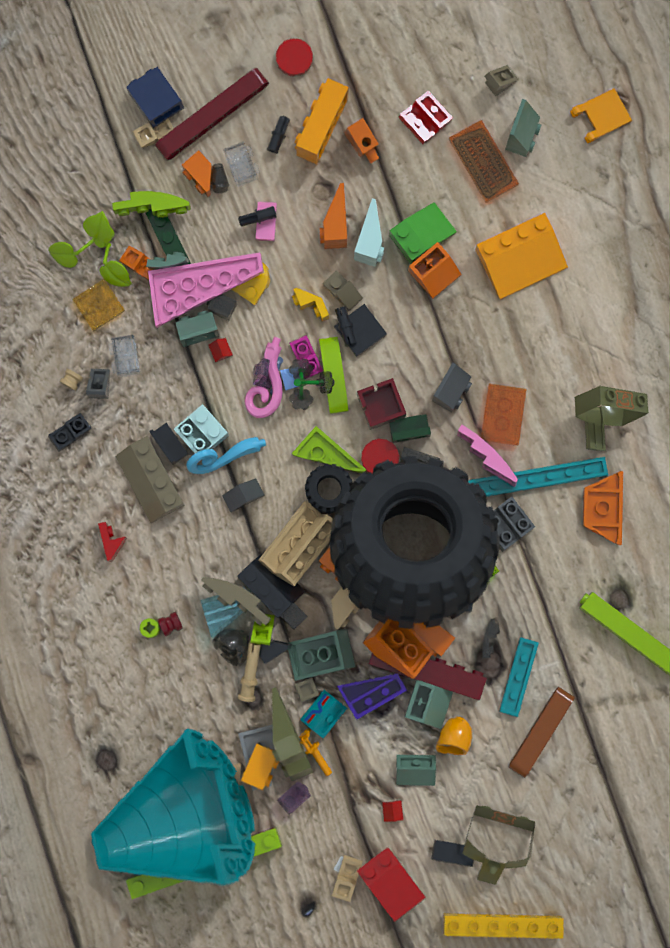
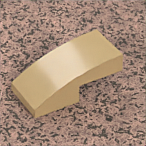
[133,118,174,148]
[332,855,363,902]

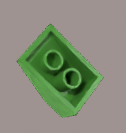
[389,202,457,264]

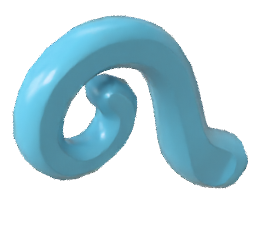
[186,437,266,474]

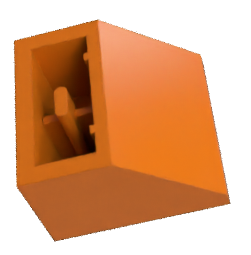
[408,242,461,299]

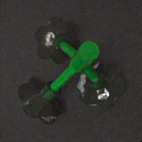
[289,358,335,410]

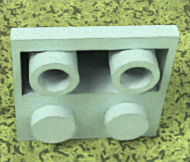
[174,404,229,453]

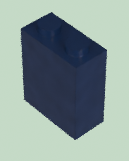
[126,66,184,128]

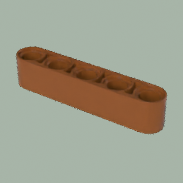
[508,687,575,778]

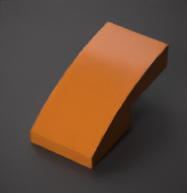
[119,245,152,281]

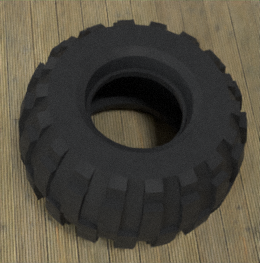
[330,456,500,629]

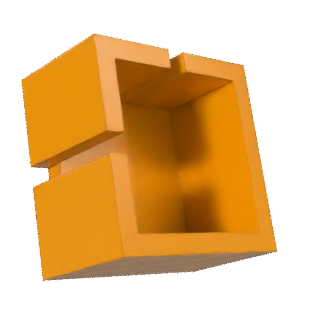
[241,743,279,790]

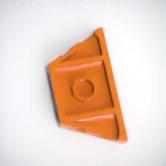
[583,471,623,545]

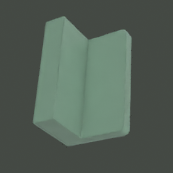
[396,755,436,786]

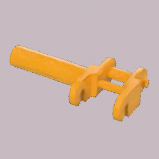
[299,728,332,776]

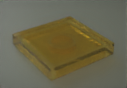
[72,279,125,332]

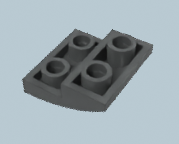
[494,497,535,552]

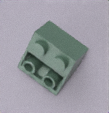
[404,680,453,729]

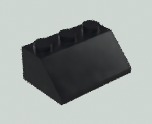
[237,550,306,618]

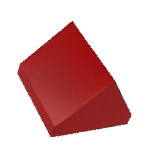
[208,338,233,363]
[382,800,404,822]

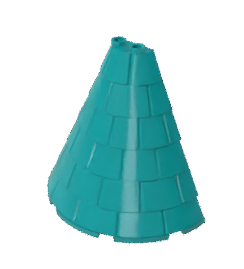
[91,729,255,886]

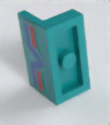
[300,690,347,739]

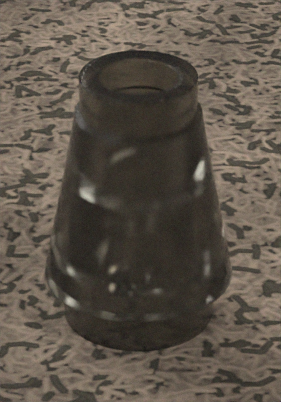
[211,163,229,193]

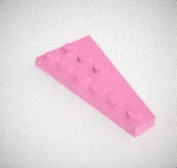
[148,252,264,328]

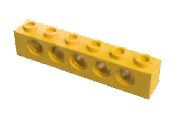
[443,913,564,939]

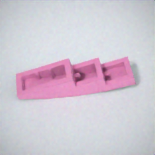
[457,425,518,487]

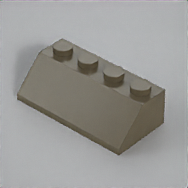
[115,436,185,523]

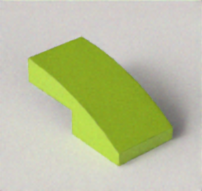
[251,614,275,645]

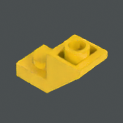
[292,288,329,322]

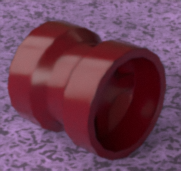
[158,611,183,637]

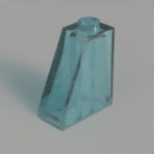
[200,587,251,638]

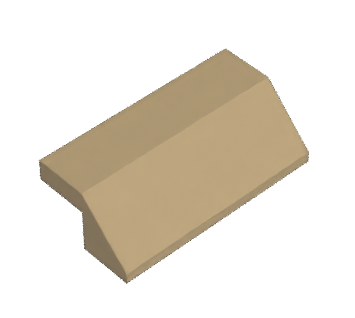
[259,501,333,586]

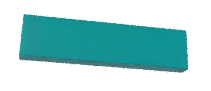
[499,637,539,717]

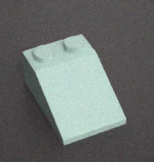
[354,198,384,267]

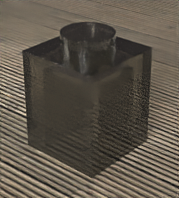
[206,294,237,321]

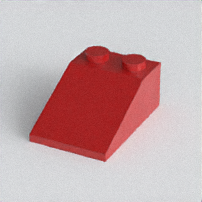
[357,847,426,922]

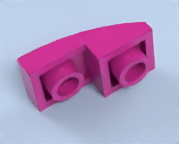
[289,335,323,379]

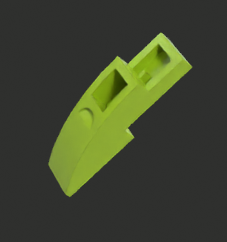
[112,191,191,218]

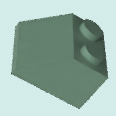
[175,311,220,347]

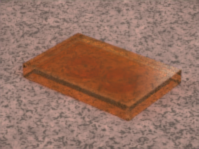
[481,383,527,446]

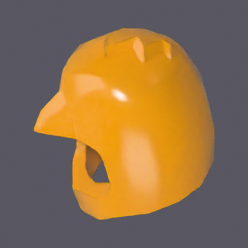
[436,716,473,755]

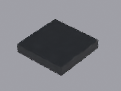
[334,304,387,357]

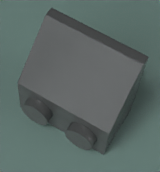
[432,362,472,412]

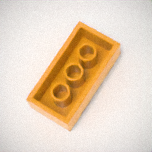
[295,78,349,165]

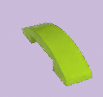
[319,336,349,414]

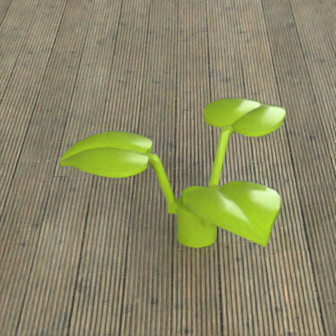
[48,211,132,287]

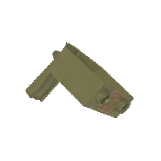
[575,386,649,452]
[463,805,535,885]

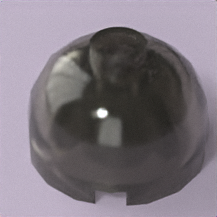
[212,628,249,666]

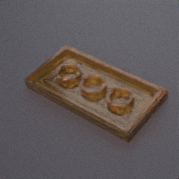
[449,120,519,203]

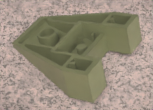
[272,687,313,782]

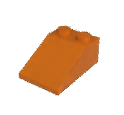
[320,183,347,249]
[362,619,434,679]

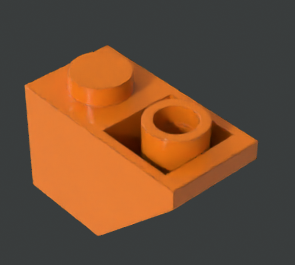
[182,150,212,197]

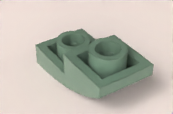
[146,252,189,270]

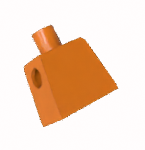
[344,118,380,163]

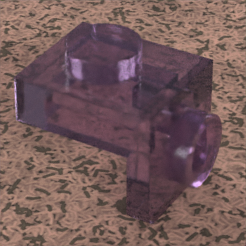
[253,358,272,389]
[277,781,311,815]

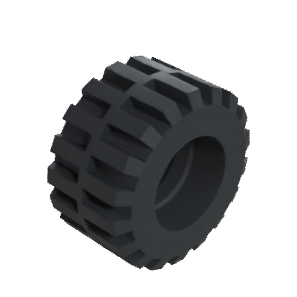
[305,464,353,514]

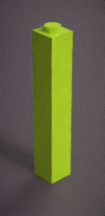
[579,592,670,676]

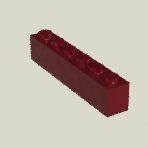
[368,653,487,700]

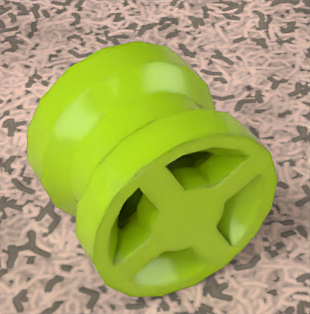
[140,618,160,638]

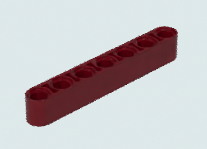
[155,68,269,161]

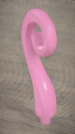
[245,337,283,418]

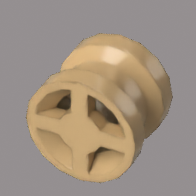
[59,369,83,391]

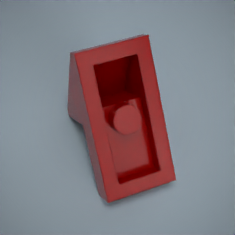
[98,522,127,562]

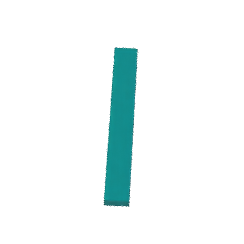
[468,457,608,497]

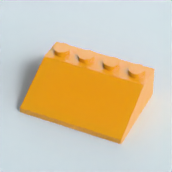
[475,213,568,300]

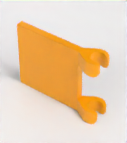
[570,88,632,143]

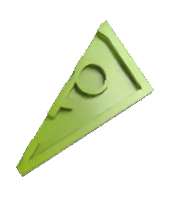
[292,426,366,474]

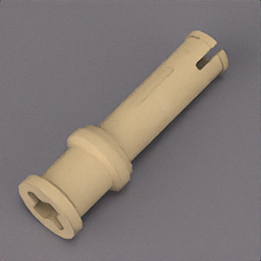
[238,642,261,702]

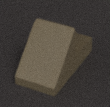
[484,65,519,96]
[323,270,363,311]

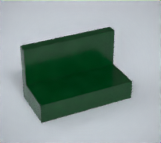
[389,414,431,443]

